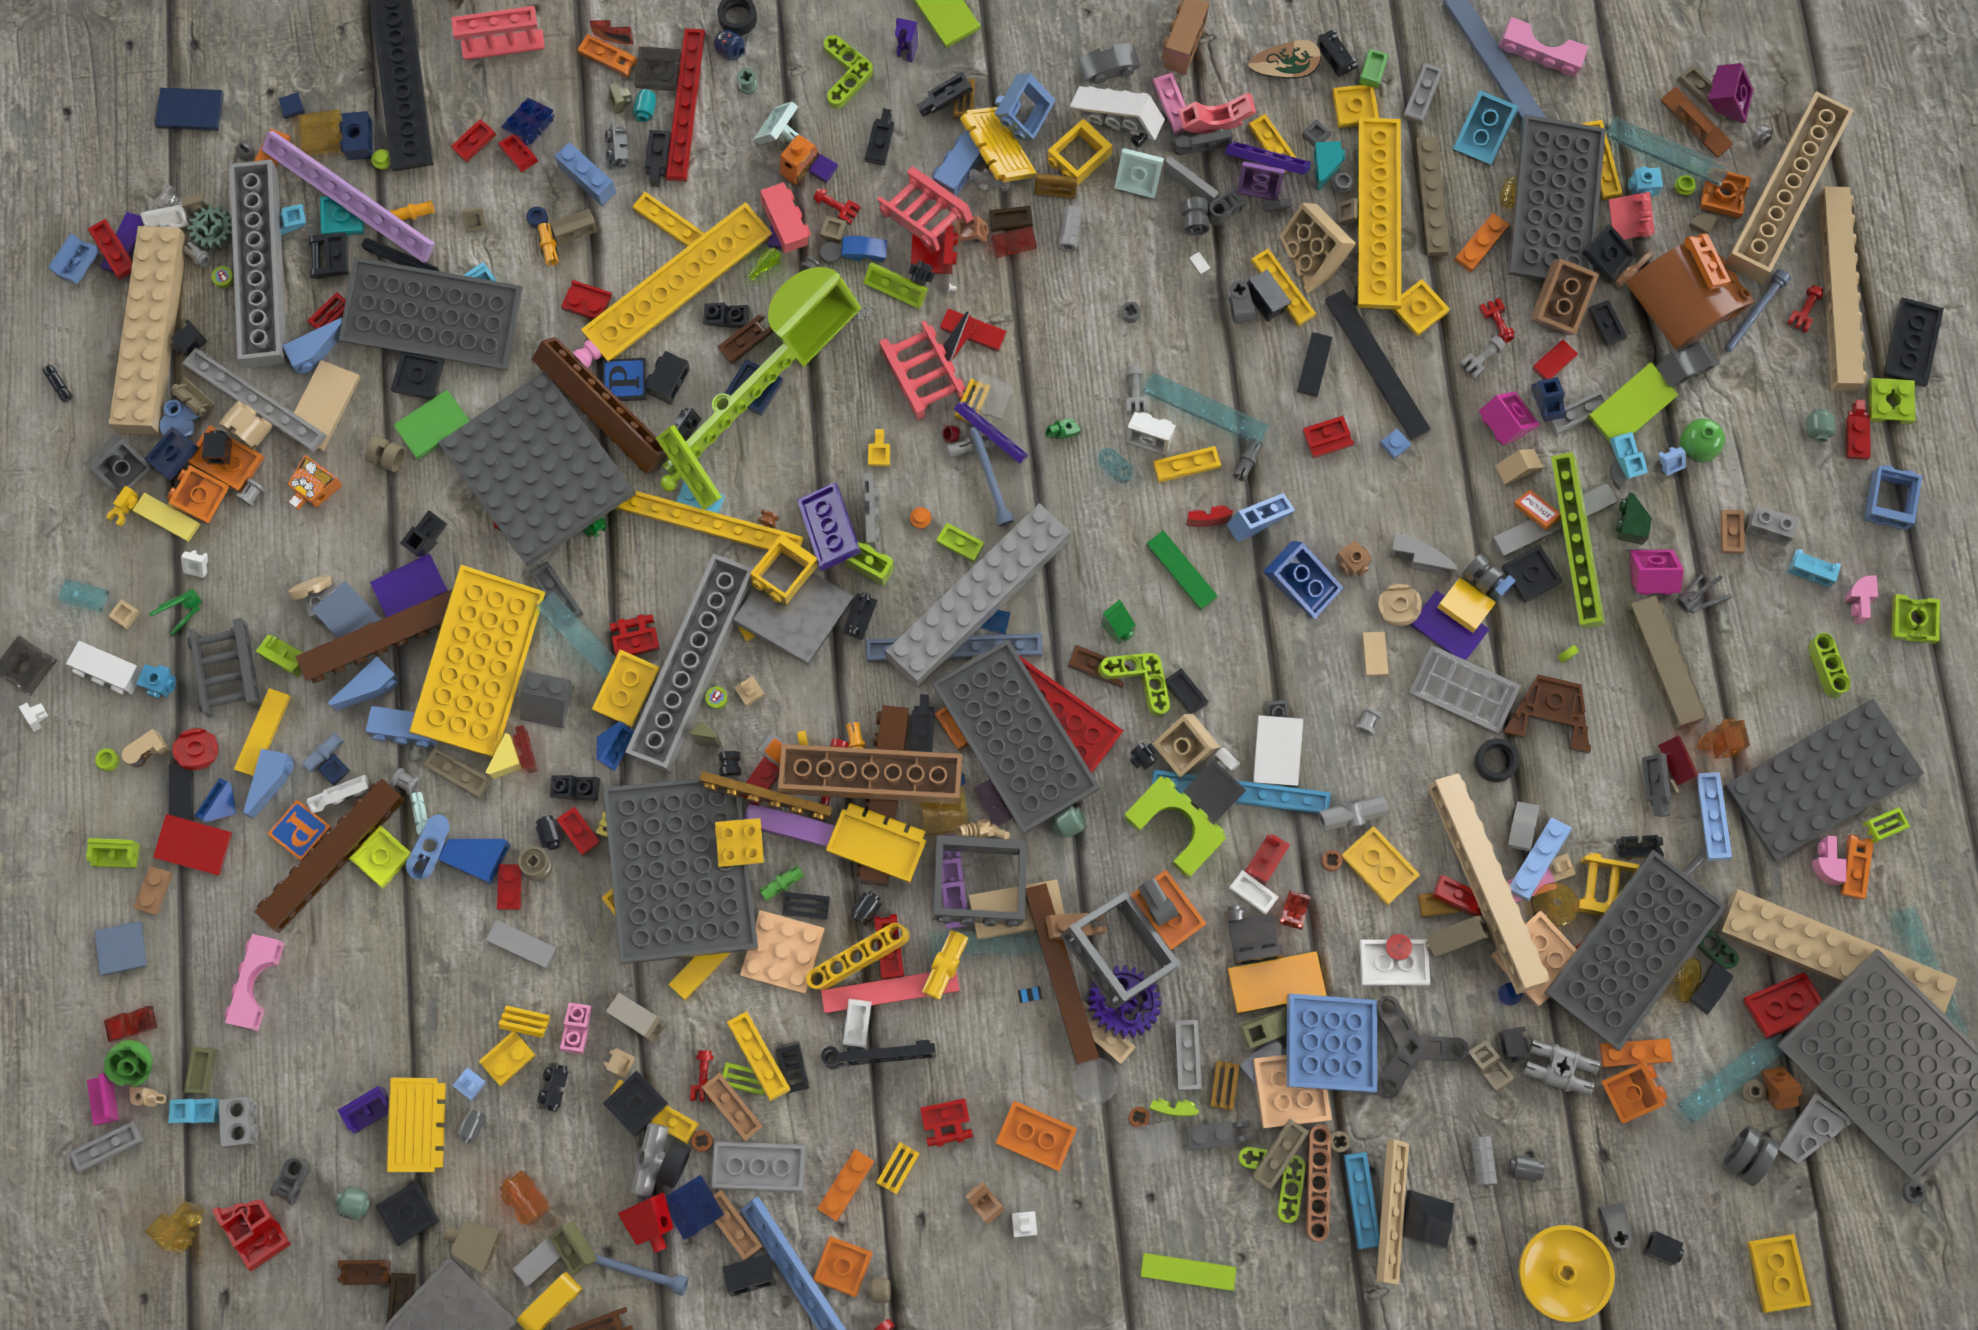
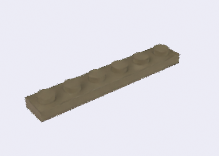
[1415,137,1449,256]

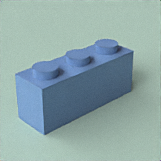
[932,130,983,196]
[554,142,617,206]
[365,706,437,748]

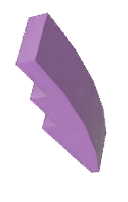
[744,804,835,848]
[935,834,969,929]

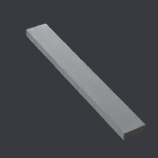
[182,348,327,453]

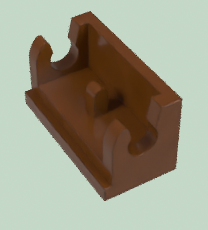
[337,1260,391,1285]

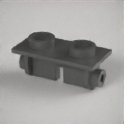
[605,122,629,170]

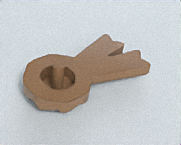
[1614,250,1654,288]

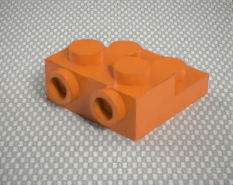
[167,465,230,524]
[1601,1062,1668,1124]

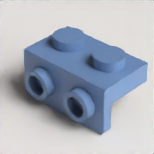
[48,234,100,284]

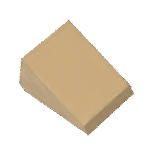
[1495,449,1544,485]

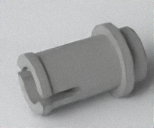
[183,241,210,267]

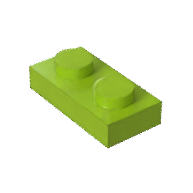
[936,523,985,563]

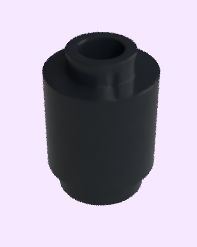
[535,815,564,851]
[850,891,882,926]

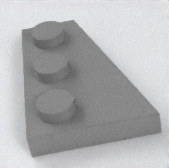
[864,473,880,549]
[1778,1093,1853,1164]

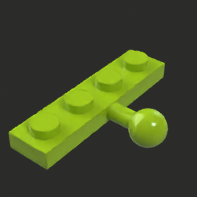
[656,425,722,510]

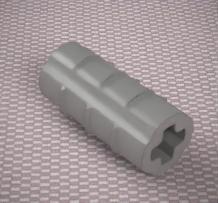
[1059,205,1082,252]
[1470,1136,1497,1186]

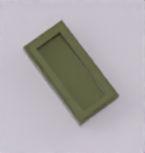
[184,1047,217,1096]

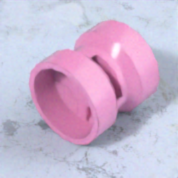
[573,340,602,368]

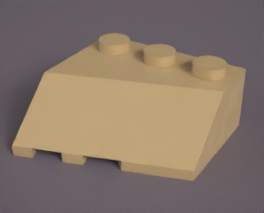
[1279,203,1356,293]

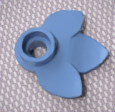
[160,400,200,437]

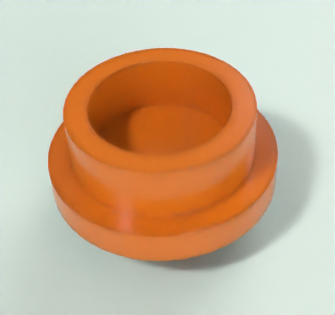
[910,507,931,529]

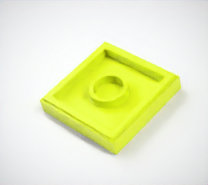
[349,825,410,888]

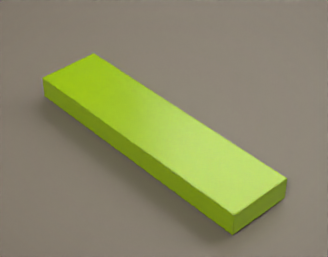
[1140,1253,1237,1291]

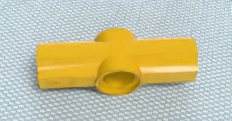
[922,930,969,1001]

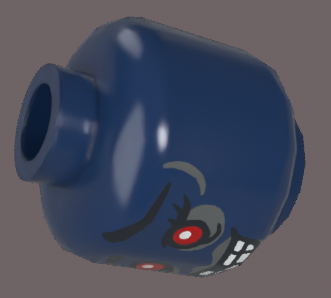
[714,30,745,61]

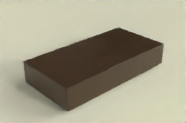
[989,206,1033,232]

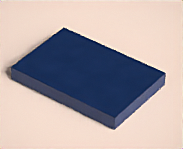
[155,88,224,131]

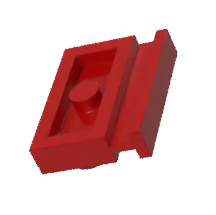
[561,280,613,320]
[1302,416,1354,459]

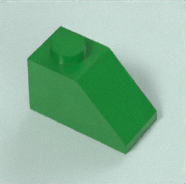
[1101,599,1136,644]

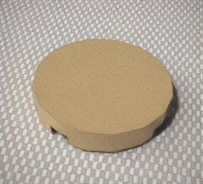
[288,575,332,600]
[1378,584,1422,627]

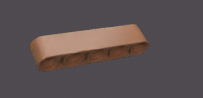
[1305,1125,1331,1242]

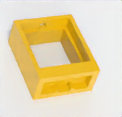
[1047,118,1113,186]
[750,534,818,605]

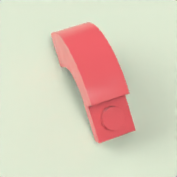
[1178,92,1256,134]

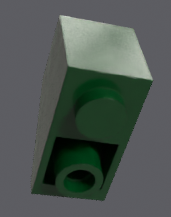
[1615,492,1652,545]

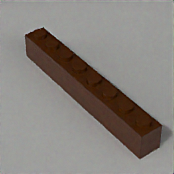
[532,337,667,474]
[295,590,452,684]
[856,705,910,886]
[254,779,406,933]

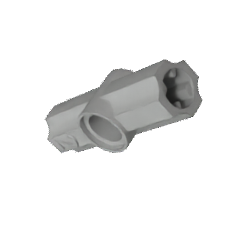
[1318,796,1388,831]
[631,1123,669,1197]

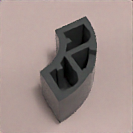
[1078,44,1141,84]
[1656,341,1720,387]

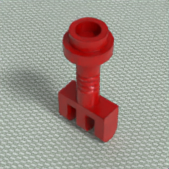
[813,188,861,225]
[1786,285,1824,333]
[1479,298,1515,343]
[690,1050,714,1102]

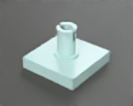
[753,101,799,145]
[1114,148,1164,198]

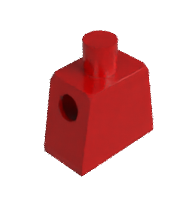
[618,1192,673,1253]

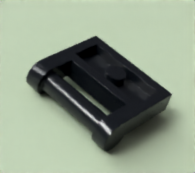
[309,232,349,279]

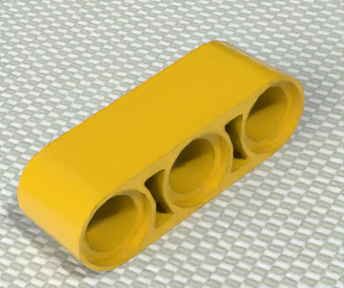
[516,1271,583,1330]

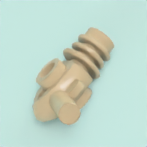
[956,820,1010,839]

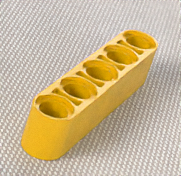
[806,923,910,991]

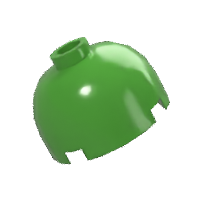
[1680,418,1725,463]
[104,1040,153,1087]

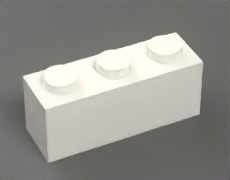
[66,641,142,695]

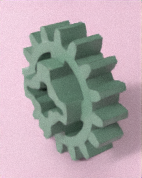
[188,205,232,251]

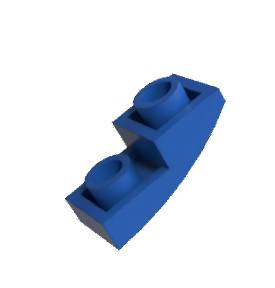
[841,236,887,262]

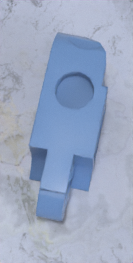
[405,814,450,880]

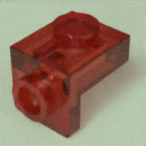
[1280,890,1311,930]

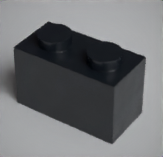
[645,351,690,405]

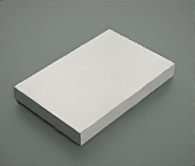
[1253,715,1303,786]
[1359,939,1430,986]

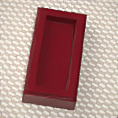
[1658,736,1699,786]

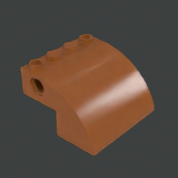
[1625,243,1754,350]

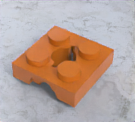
[1699,167,1751,219]

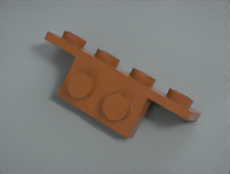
[1661,87,1733,157]

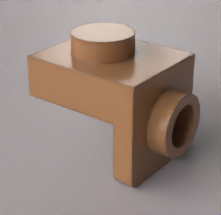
[965,1182,1005,1225]

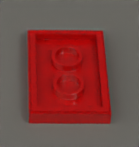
[153,814,233,875]
[1743,972,1822,1040]

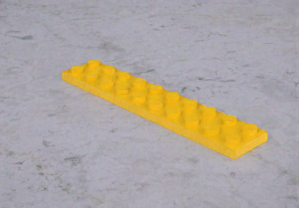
[1358,117,1401,309]
[581,202,772,362]

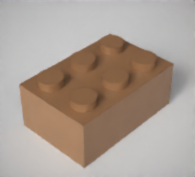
[1161,0,1210,75]
[1530,258,1599,336]

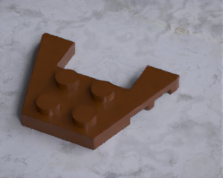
[1503,674,1591,754]

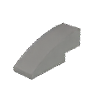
[1390,533,1457,576]

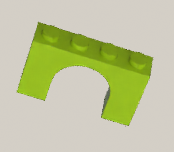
[1122,776,1226,879]

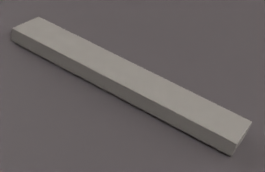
[1492,483,1618,558]

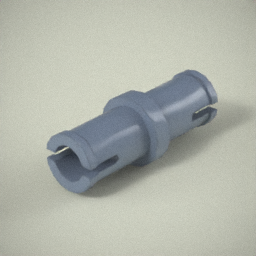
[301,732,344,772]

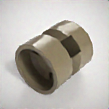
[365,436,406,472]
[518,846,553,881]

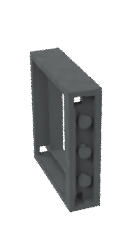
[932,835,1027,928]
[1060,891,1180,1010]

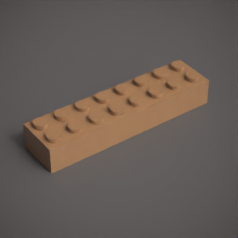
[778,744,962,804]

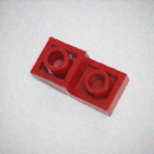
[1186,505,1233,527]

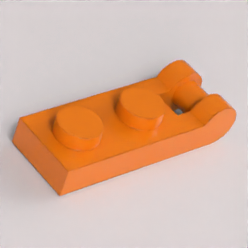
[577,34,638,78]
[1684,233,1731,290]
[1840,834,1874,900]

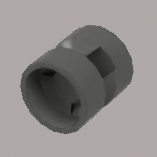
[1181,197,1210,236]
[1462,553,1504,594]

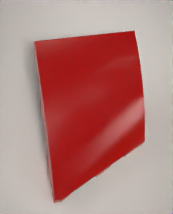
[212,1199,291,1272]

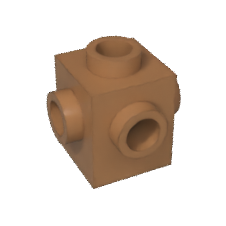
[1335,540,1372,578]

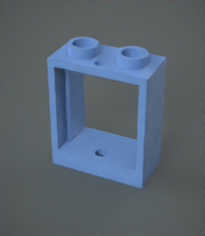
[994,73,1056,141]
[1864,465,1922,530]

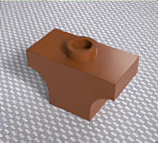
[1761,1066,1802,1111]

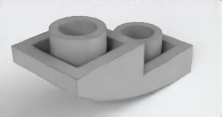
[1508,801,1540,851]

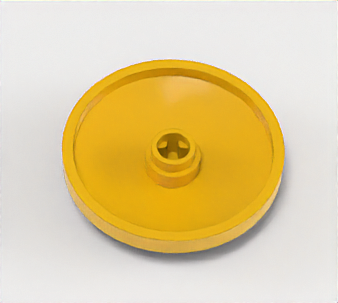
[1518,1225,1615,1322]

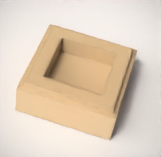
[108,599,141,630]

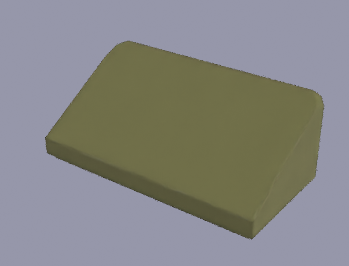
[690,721,722,748]
[549,1221,597,1276]

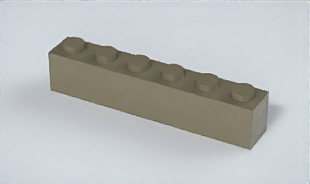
[1626,596,1706,730]

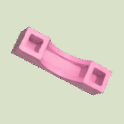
[1498,17,1588,77]
[225,934,285,1032]

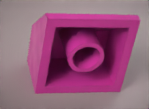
[1479,391,1540,445]
[1629,550,1684,595]

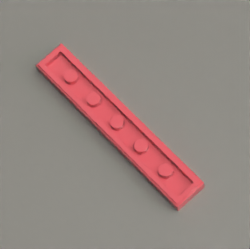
[821,971,960,1014]

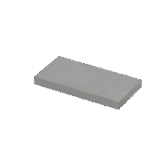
[711,1141,807,1192]

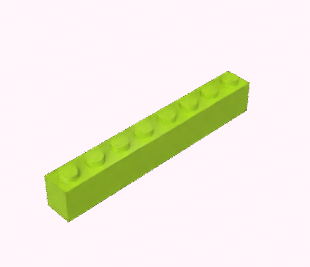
[1551,452,1605,629]

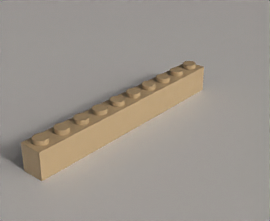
[1818,187,1866,391]
[1428,773,1549,994]

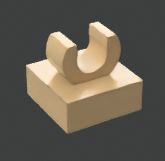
[734,675,765,707]
[1549,853,1576,882]
[604,1048,636,1079]

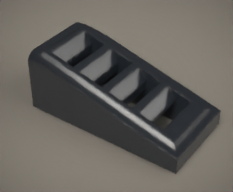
[776,1041,810,1094]

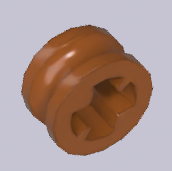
[757,510,779,528]
[1321,850,1343,872]
[1128,1107,1150,1128]
[691,1130,713,1152]

